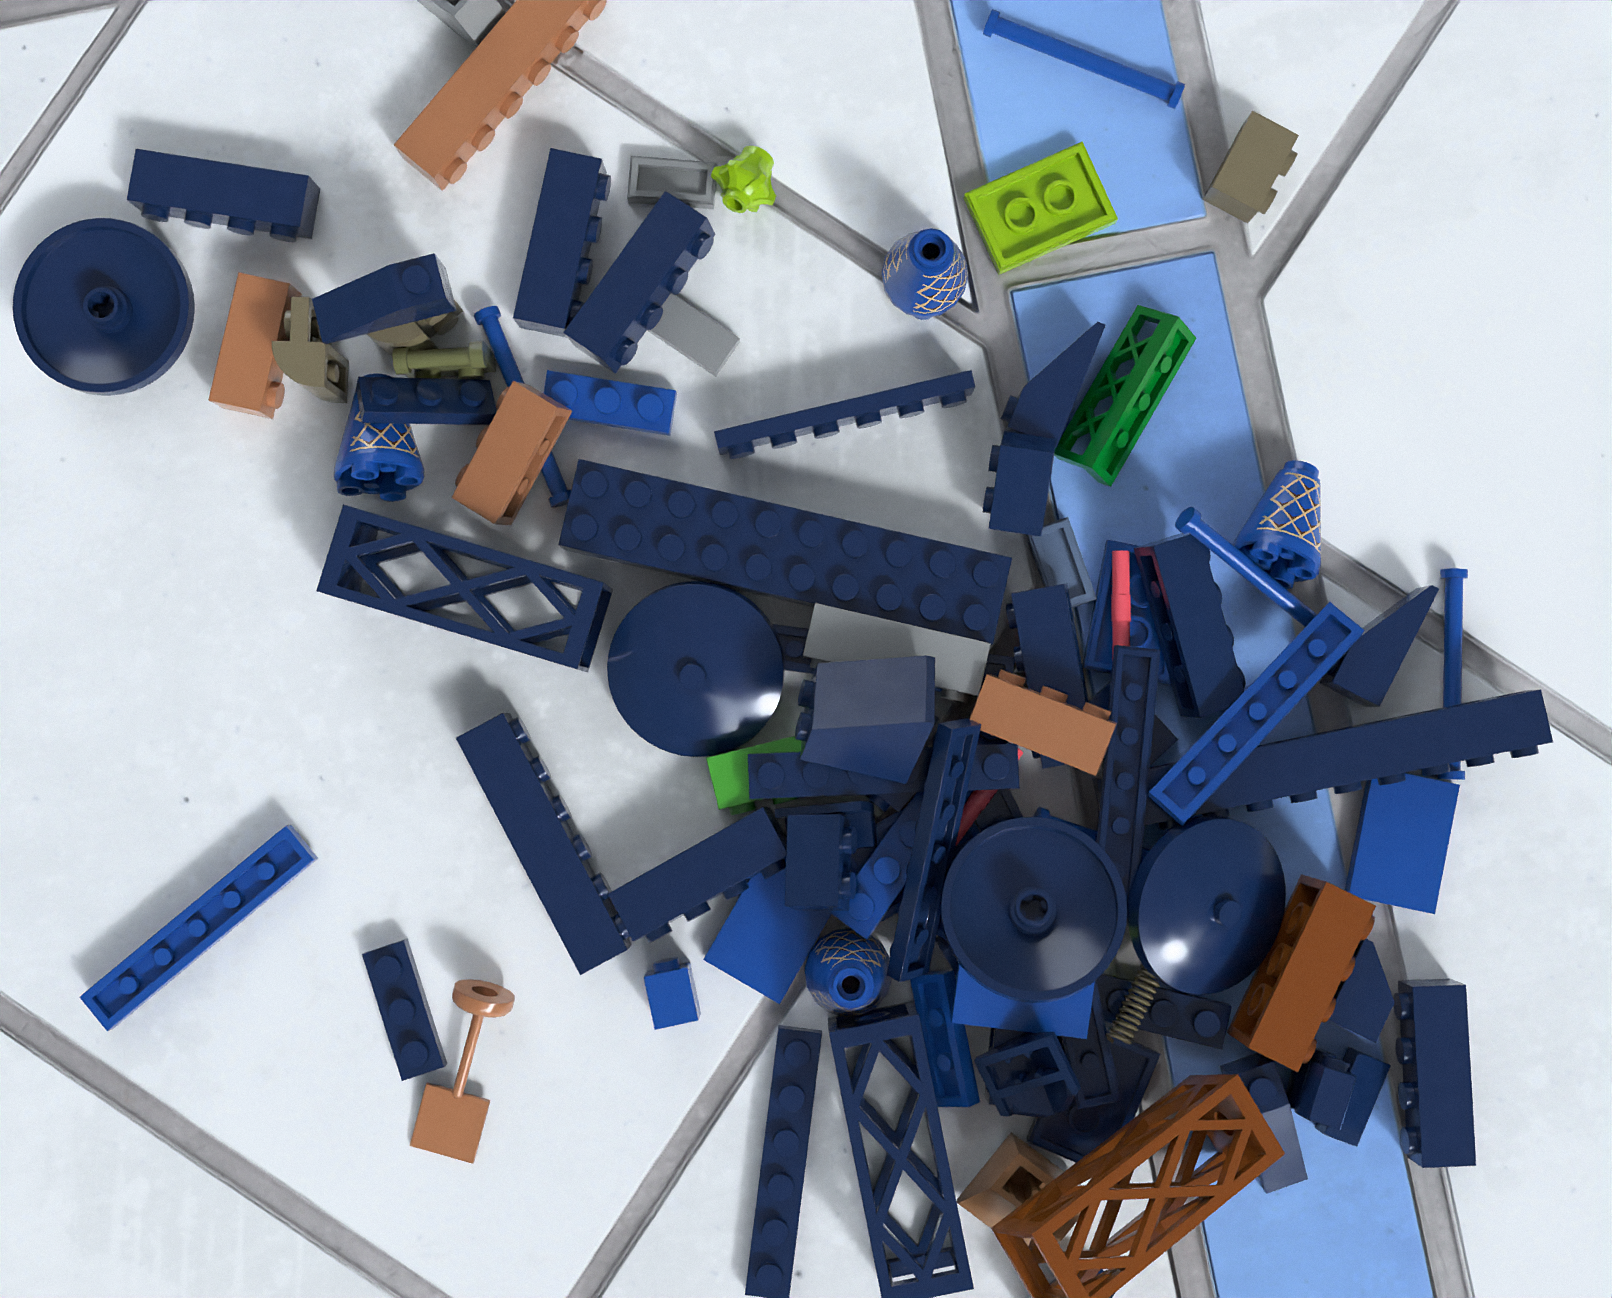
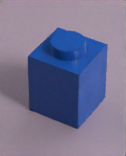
[644,957,701,1030]

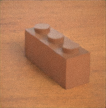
[208,272,302,419]
[451,381,572,525]
[970,669,1117,776]

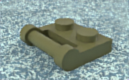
[392,341,496,380]

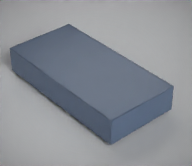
[1026,517,1097,608]

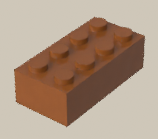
[1227,874,1376,1072]

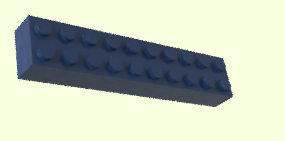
[558,459,1012,646]

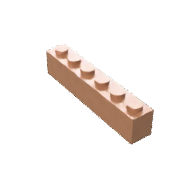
[394,0,607,191]

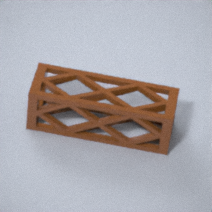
[991,1074,1285,1298]

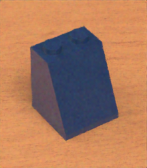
[795,655,935,784]

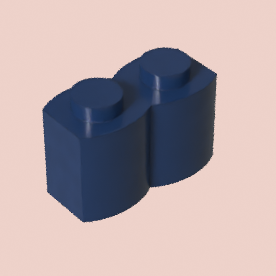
[1285,1048,1357,1130]

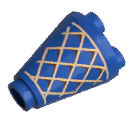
[881,228,968,320]
[334,373,424,502]
[1233,460,1321,589]
[805,928,892,1017]

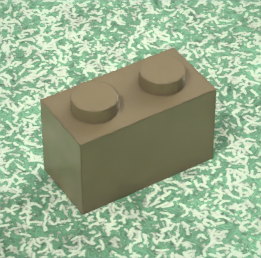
[1202,111,1299,224]

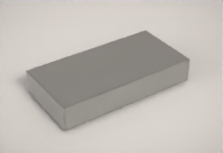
[627,156,718,209]
[647,293,740,377]

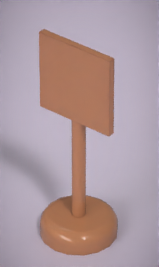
[410,979,515,1164]

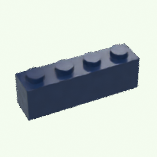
[513,148,611,338]
[127,149,320,242]
[563,191,715,374]
[1134,533,1246,718]
[1006,583,1089,769]
[608,807,787,944]
[1393,979,1476,1168]

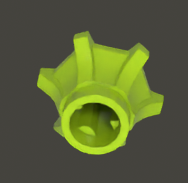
[711,145,776,213]

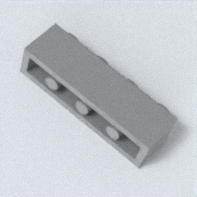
[803,603,991,703]

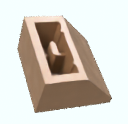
[957,1132,1081,1246]

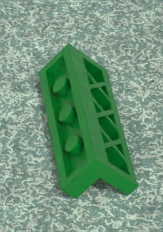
[1054,305,1196,487]

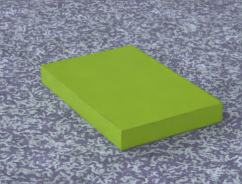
[963,141,1118,275]

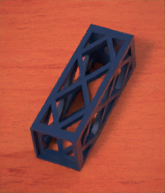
[316,504,613,672]
[827,1001,974,1298]

